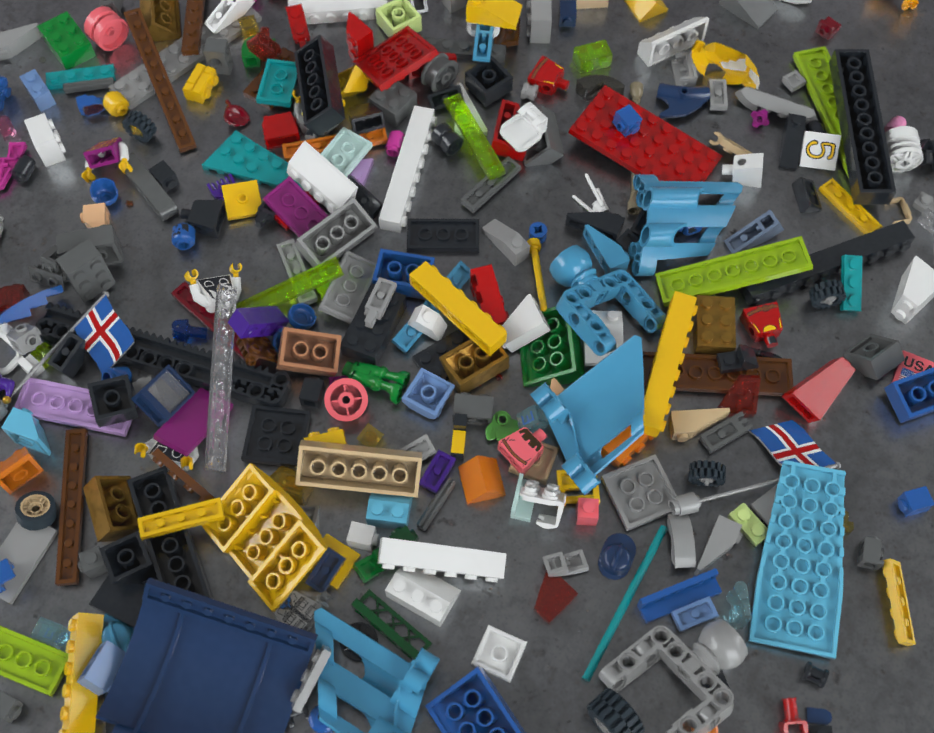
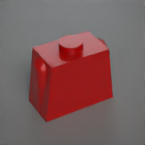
[262,112,301,150]

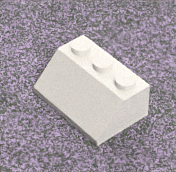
[385,567,461,627]

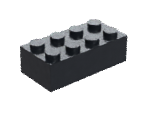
[340,283,407,366]

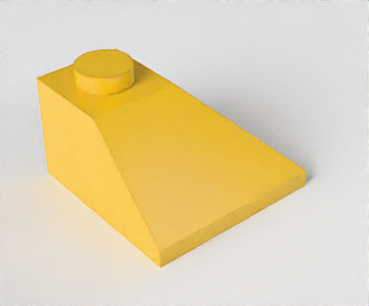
[338,65,369,98]

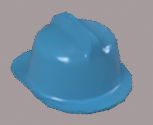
[101,614,134,652]

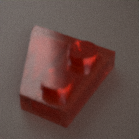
[717,375,761,414]
[534,571,578,624]

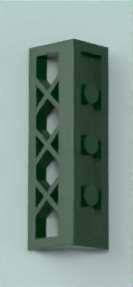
[351,589,432,660]

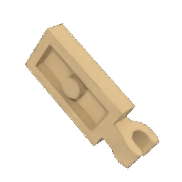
[709,132,753,155]

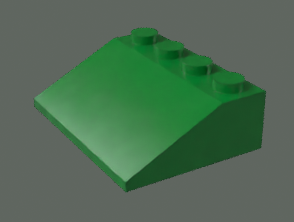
[520,306,585,387]

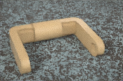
[889,197,912,224]

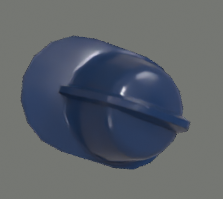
[598,533,636,580]

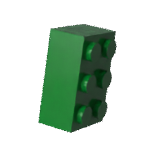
[37,11,96,70]

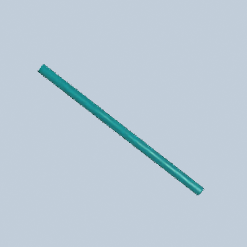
[582,525,668,682]

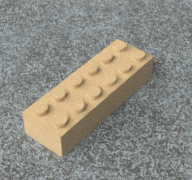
[295,440,422,498]

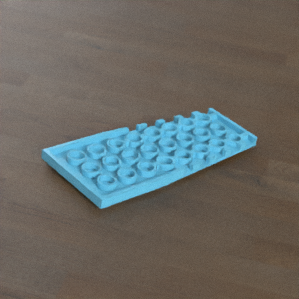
[748,460,846,659]

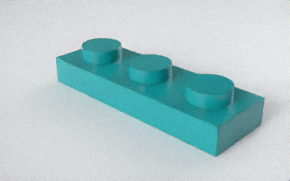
[840,255,863,312]

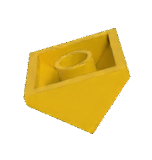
[624,0,668,22]

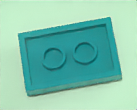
[256,59,298,108]

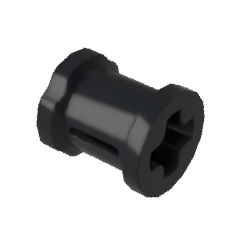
[801,661,829,688]

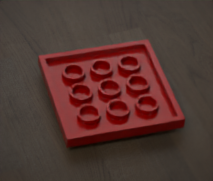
[352,26,439,92]

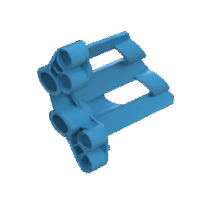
[629,174,743,276]
[314,607,440,733]

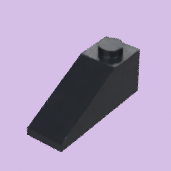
[779,113,806,171]
[565,212,625,242]

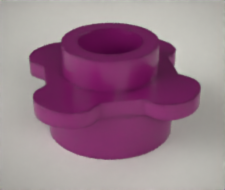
[751,109,770,128]

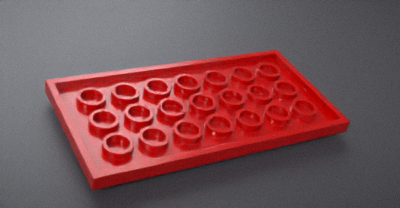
[568,85,722,182]

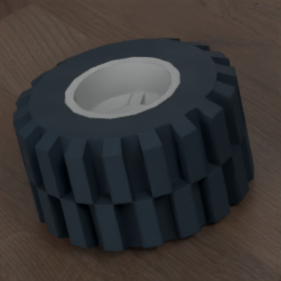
[587,688,644,733]

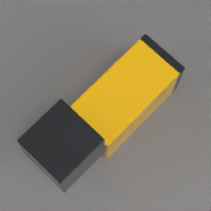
[451,413,467,461]

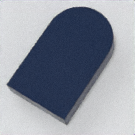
[806,707,832,725]

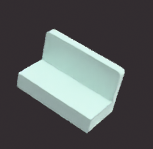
[510,473,534,522]

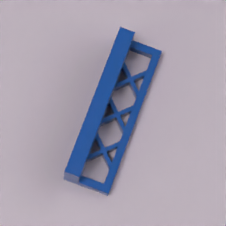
[637,568,722,624]

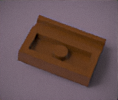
[493,17,521,47]

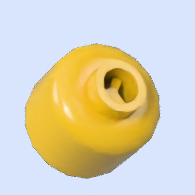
[103,91,129,117]

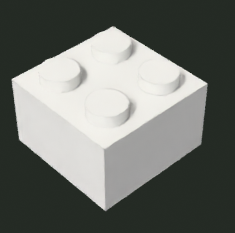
[24,113,66,167]

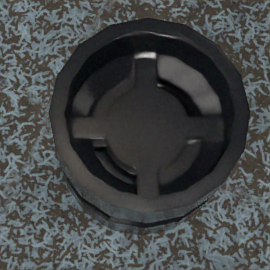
[431,122,464,156]

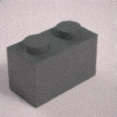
[452,392,494,426]

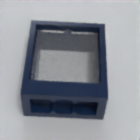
[131,364,196,427]

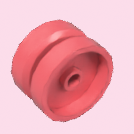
[84,6,129,51]

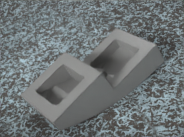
[542,549,589,577]

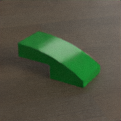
[353,548,387,583]

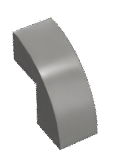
[667,514,696,568]

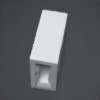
[502,294,551,353]

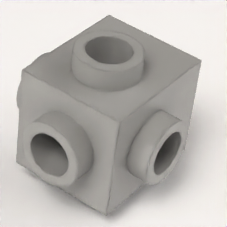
[6,322,43,355]

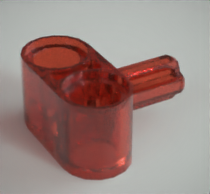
[246,26,282,62]

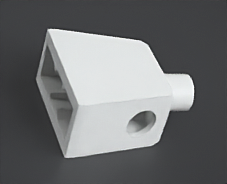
[722,153,763,188]

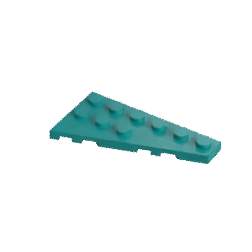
[202,130,305,191]

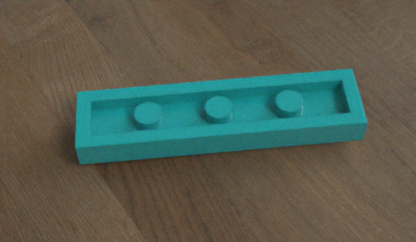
[46,64,116,90]

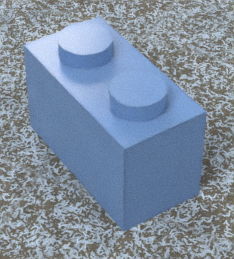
[19,69,56,112]
[77,640,126,696]

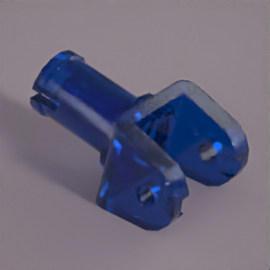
[172,319,208,343]

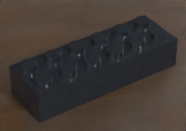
[294,34,345,136]

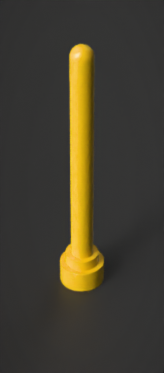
[527,238,547,312]

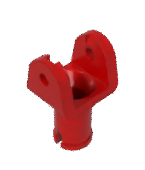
[778,697,808,733]

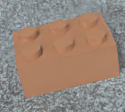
[276,327,342,377]

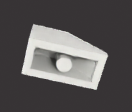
[408,304,448,341]

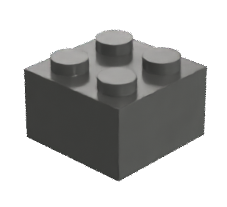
[368,81,417,128]

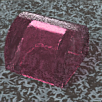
[0,116,16,141]

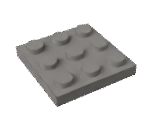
[601,454,677,531]

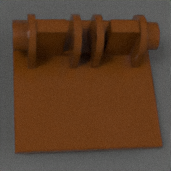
[236,336,278,366]

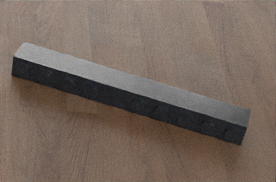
[739,220,915,306]

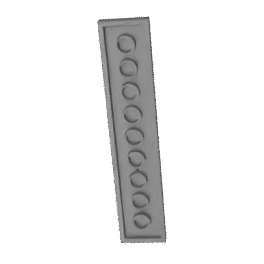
[108,7,262,111]

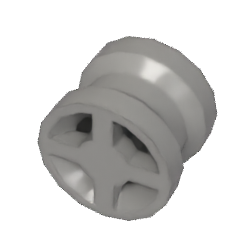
[521,82,539,102]

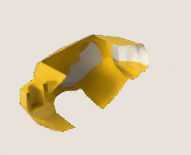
[692,40,760,89]

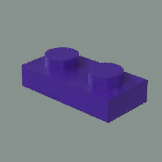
[419,449,456,494]

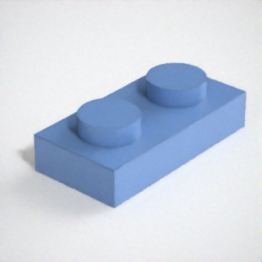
[670,596,719,633]

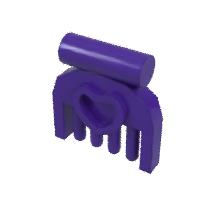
[206,173,236,204]

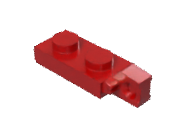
[285,3,310,48]

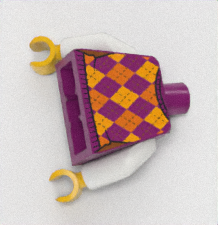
[81,137,133,183]

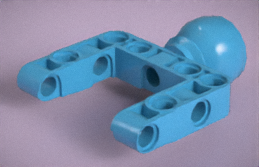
[549,245,666,356]

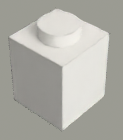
[346,521,379,552]

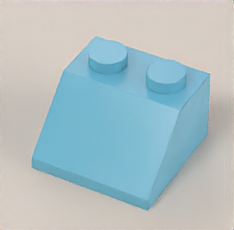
[1,407,51,456]
[366,493,413,529]

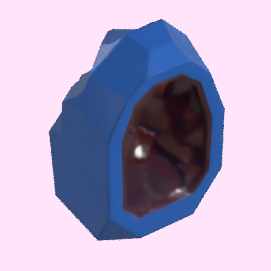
[76,94,105,117]

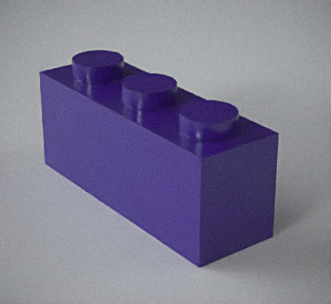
[228,306,289,339]

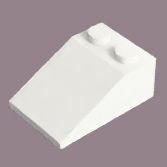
[583,310,623,366]

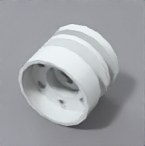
[885,126,923,172]

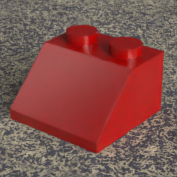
[346,11,374,60]

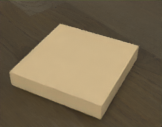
[508,442,559,485]

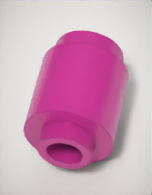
[385,130,405,157]

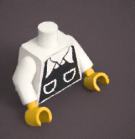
[184,263,242,317]
[134,438,199,471]

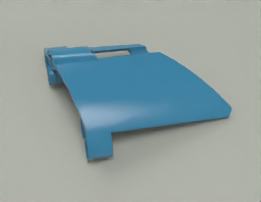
[530,335,644,495]

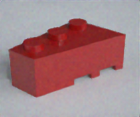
[489,99,527,162]

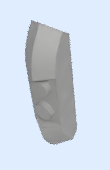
[735,86,818,125]

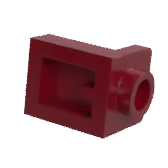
[815,16,841,40]

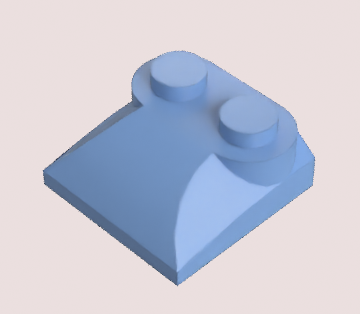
[402,368,455,419]

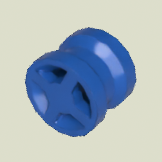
[529,222,547,244]

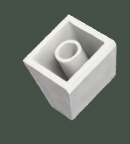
[891,256,934,325]

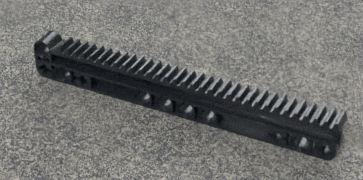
[35,302,292,408]

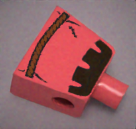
[498,427,547,475]

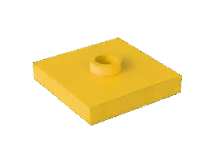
[221,180,262,221]
[308,533,361,590]

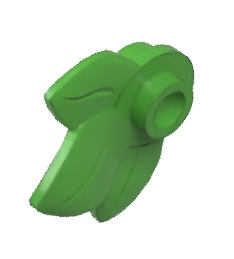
[485,411,523,441]

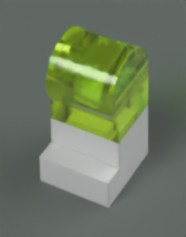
[16,342,54,378]

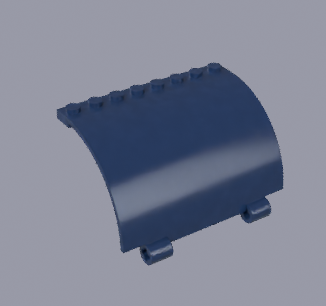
[96,578,318,733]

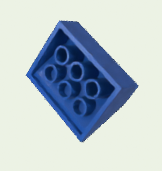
[425,667,526,733]

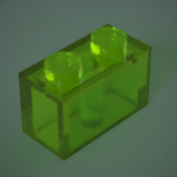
[573,39,613,73]

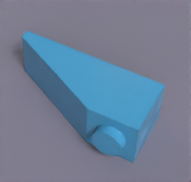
[473,24,494,62]
[583,224,630,274]

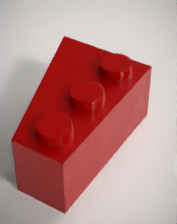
[470,264,509,325]

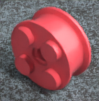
[324,378,368,422]

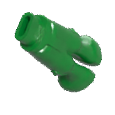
[342,361,411,404]

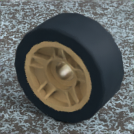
[15,491,57,531]

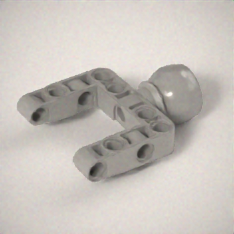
[598,619,748,733]

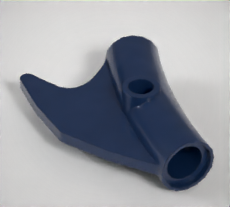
[656,83,710,118]

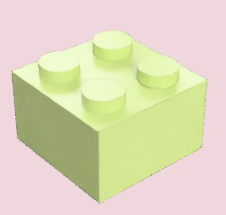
[375,0,422,37]

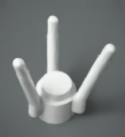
[572,173,610,212]

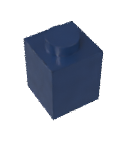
[559,0,577,27]

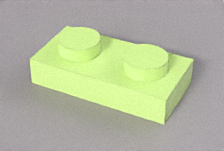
[727,503,768,547]

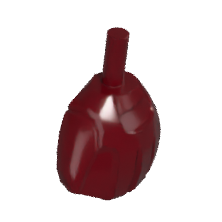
[224,100,250,127]

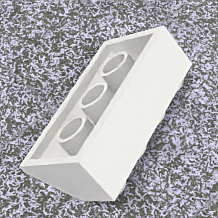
[637,17,709,67]
[287,141,358,214]

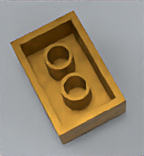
[693,295,736,355]

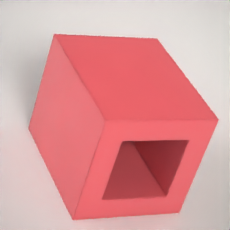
[576,498,599,526]

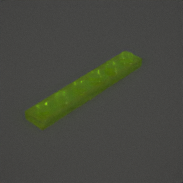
[444,93,506,181]
[235,257,344,308]

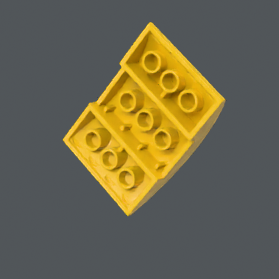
[201,463,327,612]

